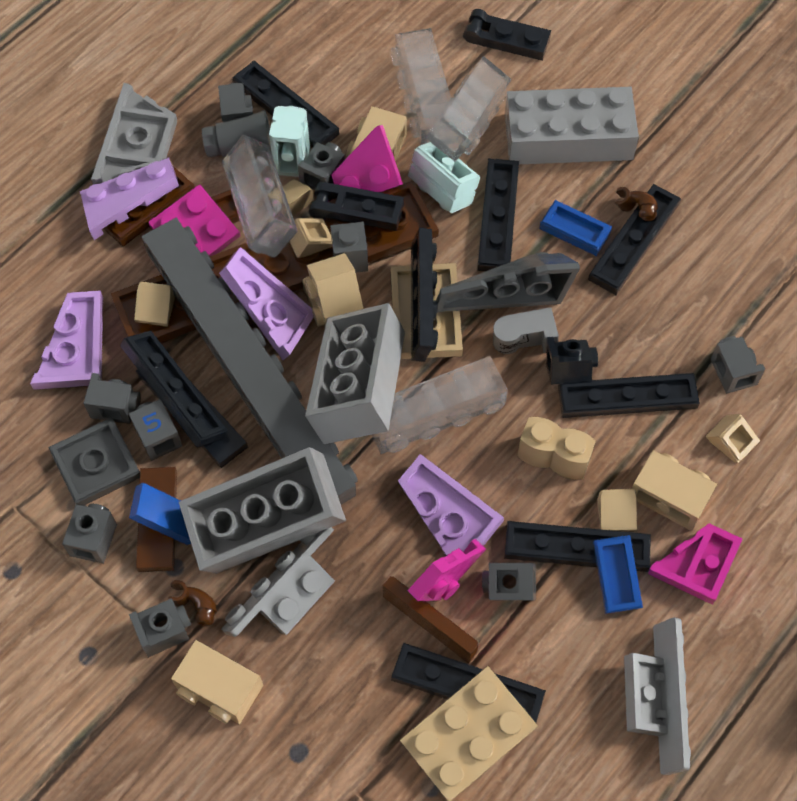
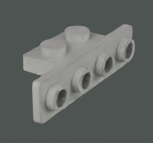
[221,527,335,637]
[624,617,691,775]

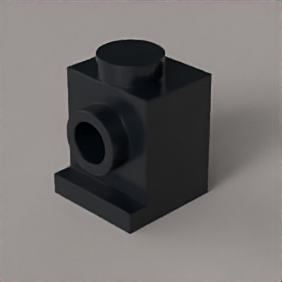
[546,337,598,385]

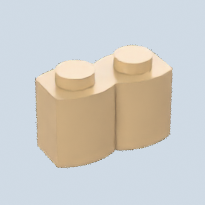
[517,417,596,480]

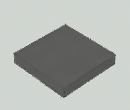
[48,417,140,506]

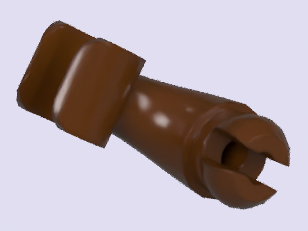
[615,187,658,221]
[168,580,217,626]

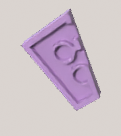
[80,158,179,240]
[219,247,314,360]
[30,291,103,390]
[398,454,504,556]

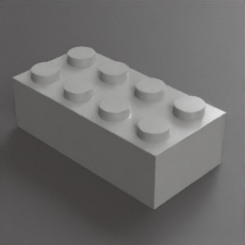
[505,87,639,164]
[305,303,405,444]
[179,447,346,574]

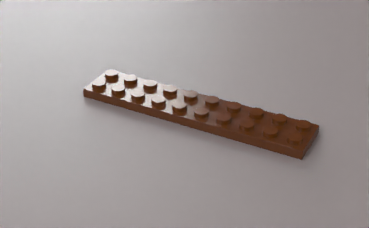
[111,181,439,343]

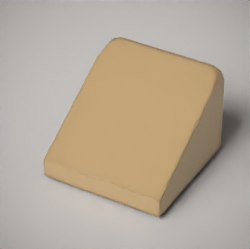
[269,179,314,218]
[287,218,332,258]
[134,282,175,327]
[706,414,760,463]
[597,489,637,532]

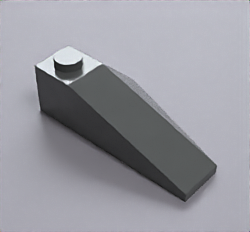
[436,252,580,312]

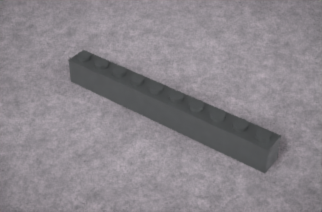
[141,217,358,505]

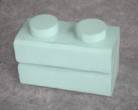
[269,106,310,177]
[408,140,480,213]

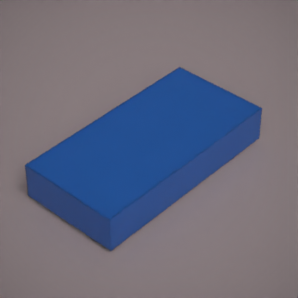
[539,200,612,256]
[129,483,191,545]
[593,535,643,614]

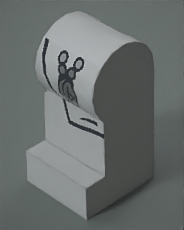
[493,307,559,354]

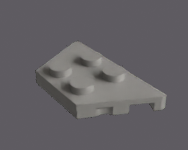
[91,83,178,185]

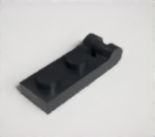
[463,9,551,61]
[308,182,404,231]

